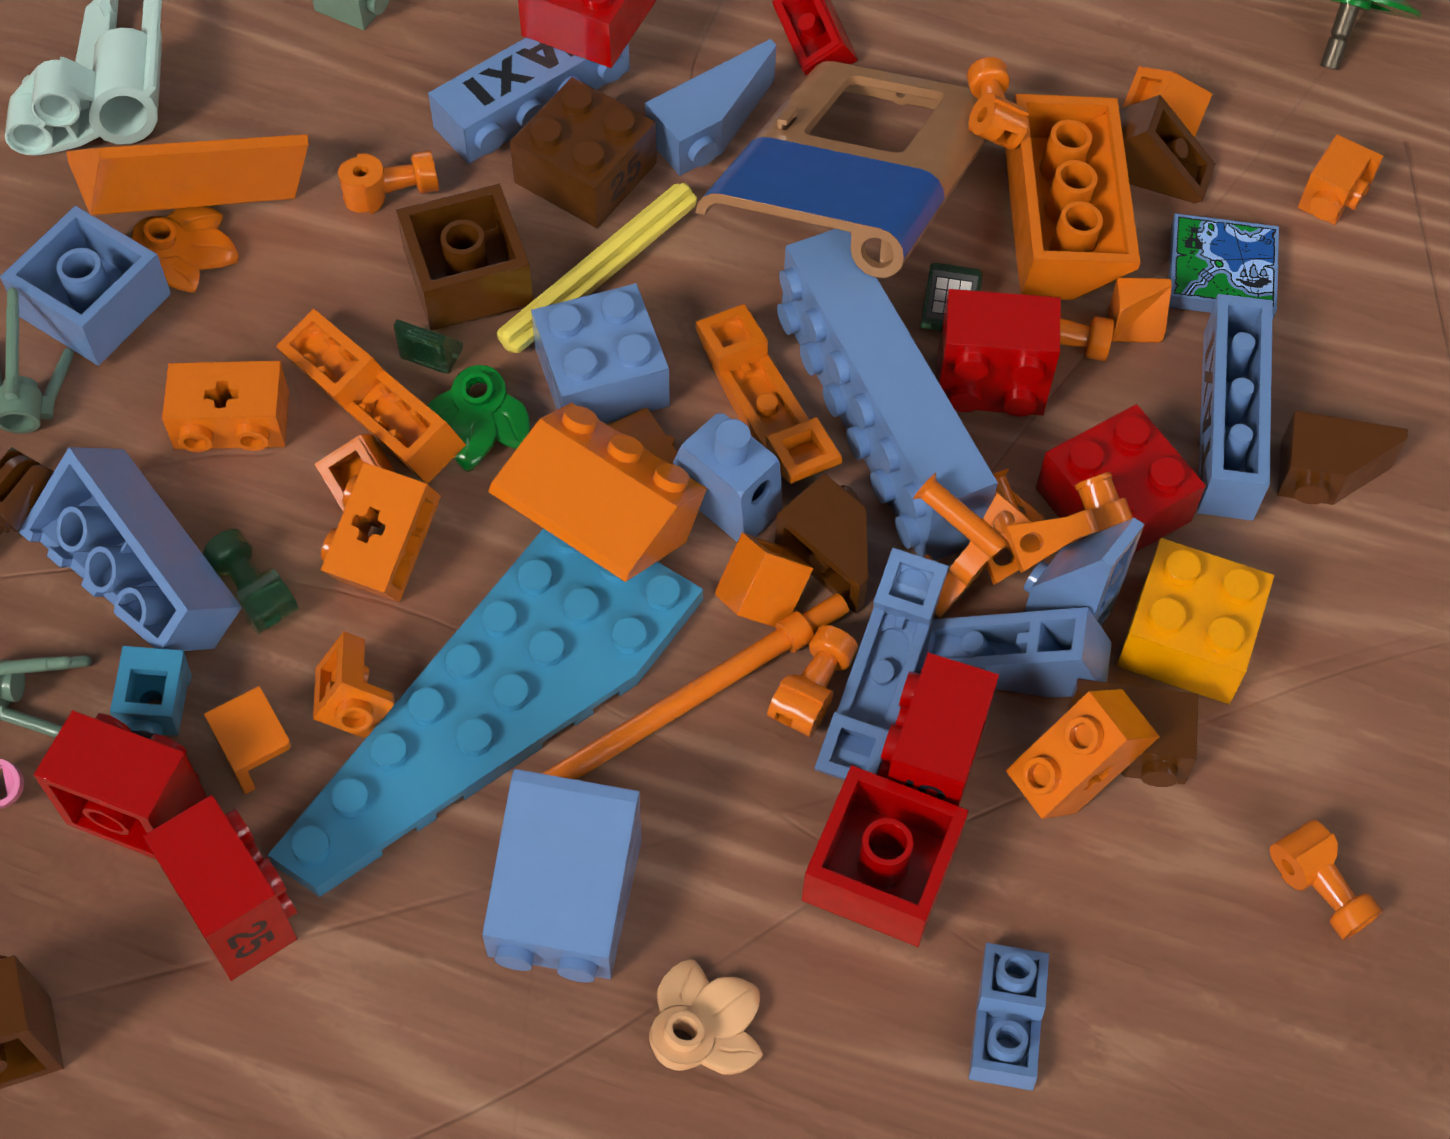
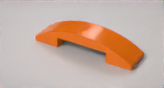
[696,304,842,483]

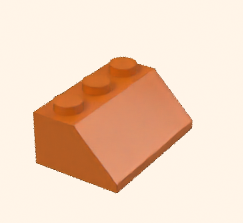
[488,402,707,582]

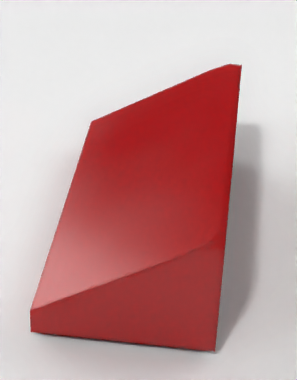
[772,0,858,75]

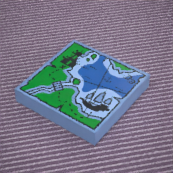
[1168,213,1279,321]

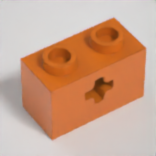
[162,361,290,452]
[320,462,441,603]
[1005,689,1160,819]

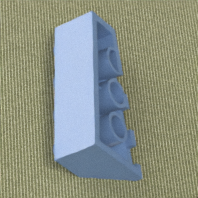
[18,447,242,651]

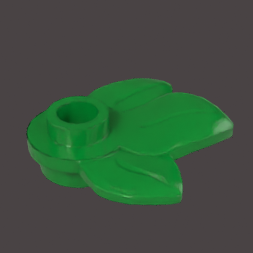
[427,365,531,472]

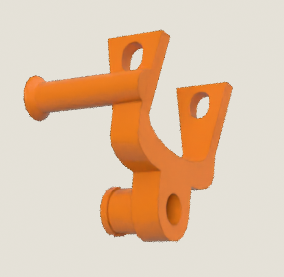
[985,469,1133,585]
[913,472,1045,619]

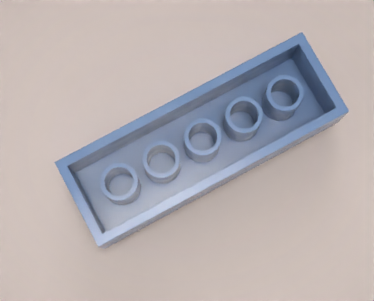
[777,229,998,561]

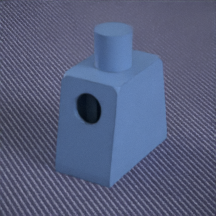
[673,413,782,542]

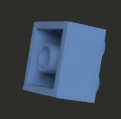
[0,206,171,366]
[531,283,670,423]

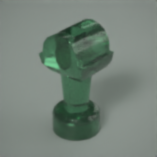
[202,529,299,634]

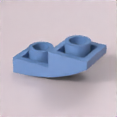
[968,943,1049,1091]

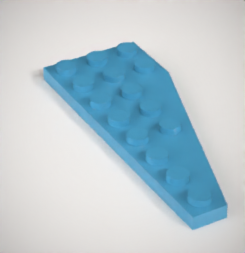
[268,528,703,897]

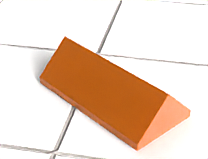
[67,134,309,215]

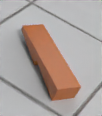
[276,308,466,484]

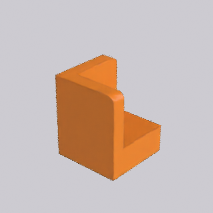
[1122,66,1213,137]
[715,532,813,628]
[204,686,291,794]

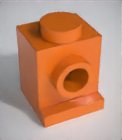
[1298,134,1384,225]

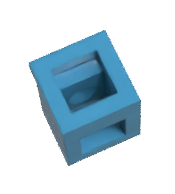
[110,646,192,739]

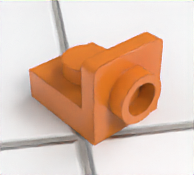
[313,631,394,738]

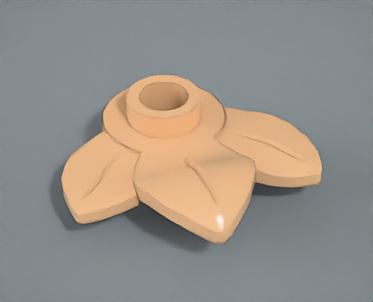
[649,959,763,1075]

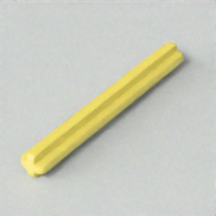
[497,183,697,353]

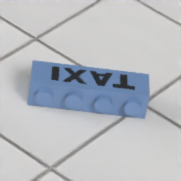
[428,38,630,164]
[1197,294,1273,521]

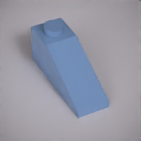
[645,39,776,176]
[1023,518,1145,626]
[915,607,1112,698]

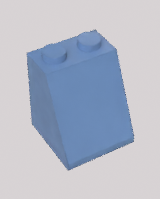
[482,769,642,983]

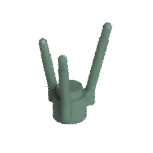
[0,287,74,434]
[0,655,92,738]

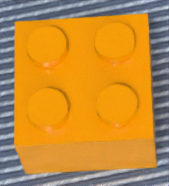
[1117,538,1275,705]

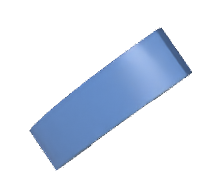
[814,548,949,780]

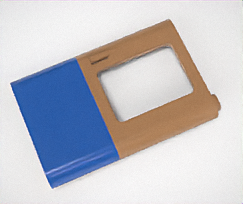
[695,61,987,278]

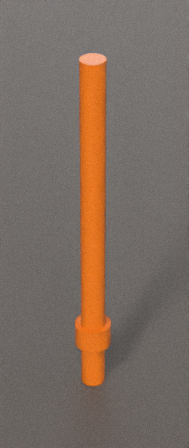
[541,593,849,780]

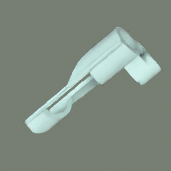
[5,0,162,156]

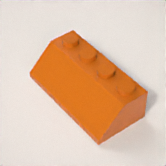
[1005,94,1141,300]

